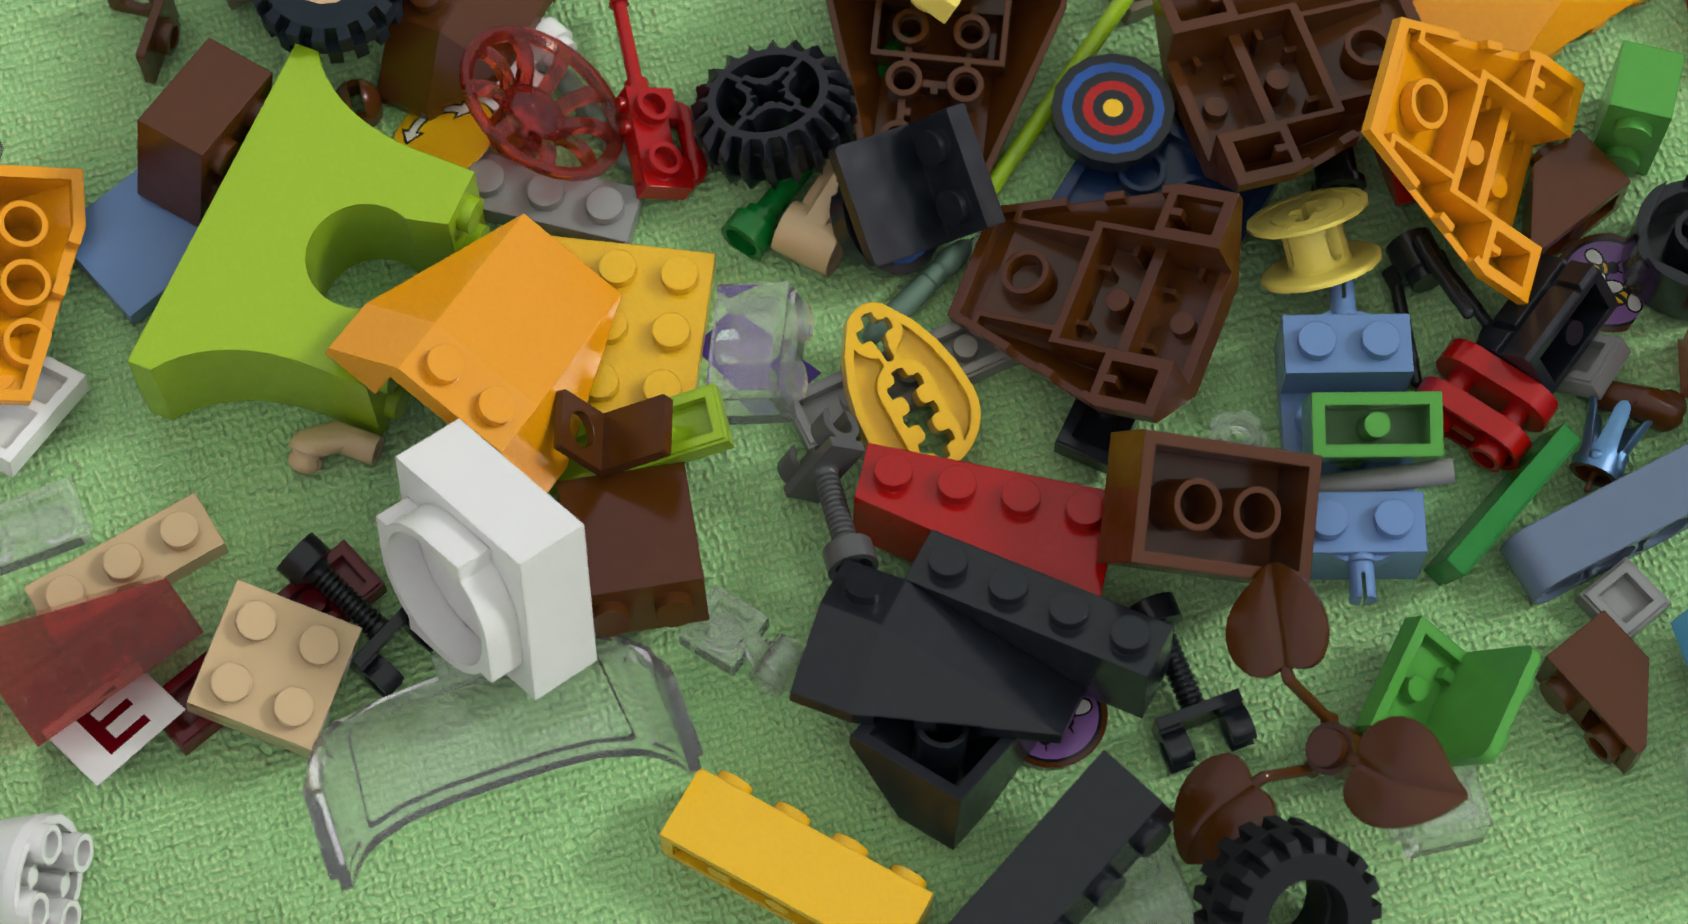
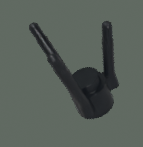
[1381,227,1493,388]

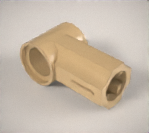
[771,160,845,277]

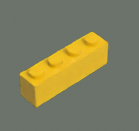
[659,767,934,924]

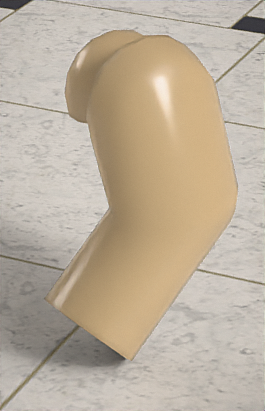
[287,420,385,474]

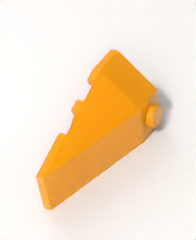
[0,165,86,405]

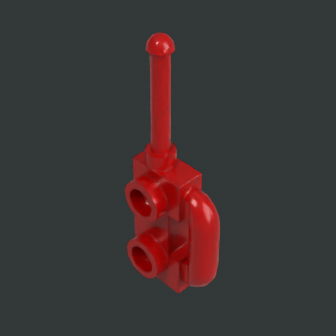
[609,0,708,200]

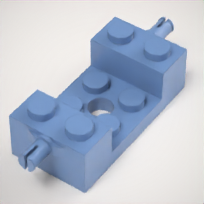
[1274,279,1428,606]

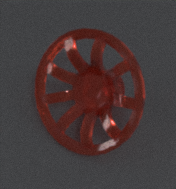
[459,25,624,182]

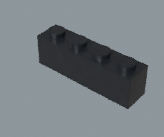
[904,529,1174,718]
[948,749,1177,924]

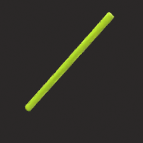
[990,0,1134,195]

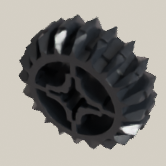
[691,39,858,190]

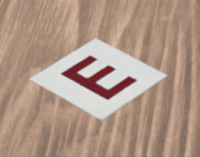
[38,653,186,787]

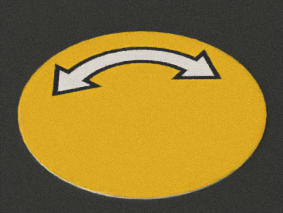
[394,97,494,169]

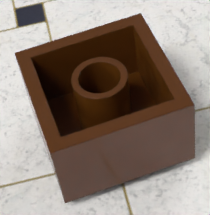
[137,38,273,227]

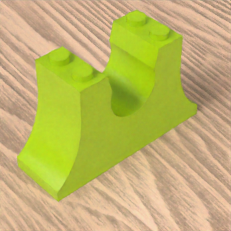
[127,44,490,436]

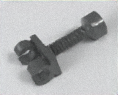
[777,407,879,581]

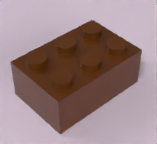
[1097,429,1323,584]

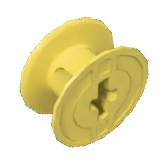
[1246,187,1383,294]

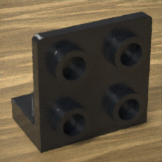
[828,103,1006,269]

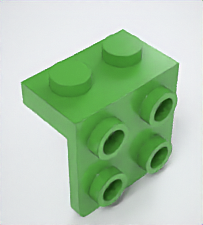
[1354,616,1541,767]

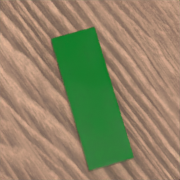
[1424,423,1580,585]

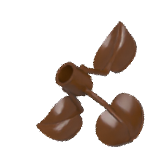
[1173,562,1468,865]

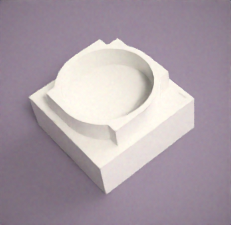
[376,419,597,701]

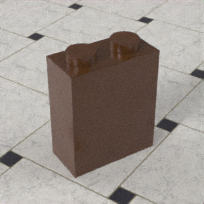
[557,462,709,638]

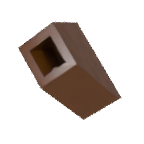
[1535,610,1649,774]

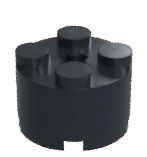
[1622,175,1688,320]

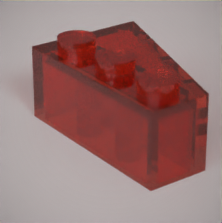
[0,575,204,747]

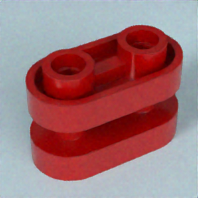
[1415,338,1558,472]

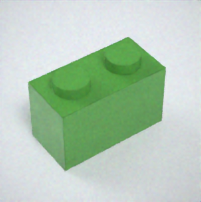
[1591,40,1686,176]
[1301,391,1444,463]

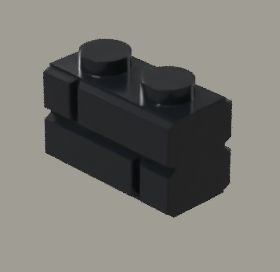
[1476,254,1618,394]

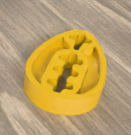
[840,302,981,461]

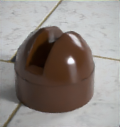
[335,78,384,127]

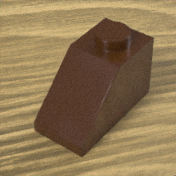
[1521,129,1631,257]

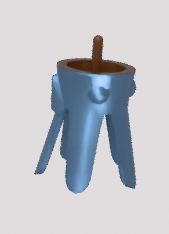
[1569,395,1653,493]

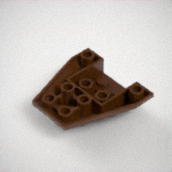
[826,0,1067,174]

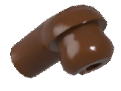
[1597,380,1687,432]

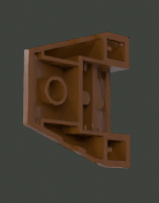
[1152,0,1422,192]
[947,183,1243,424]

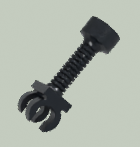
[276,532,434,700]
[1129,592,1257,774]

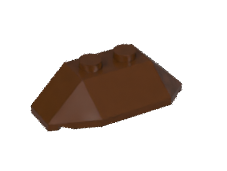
[378,0,554,121]

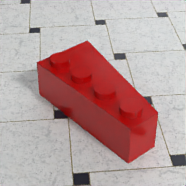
[853,443,1108,597]

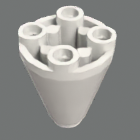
[0,813,94,924]

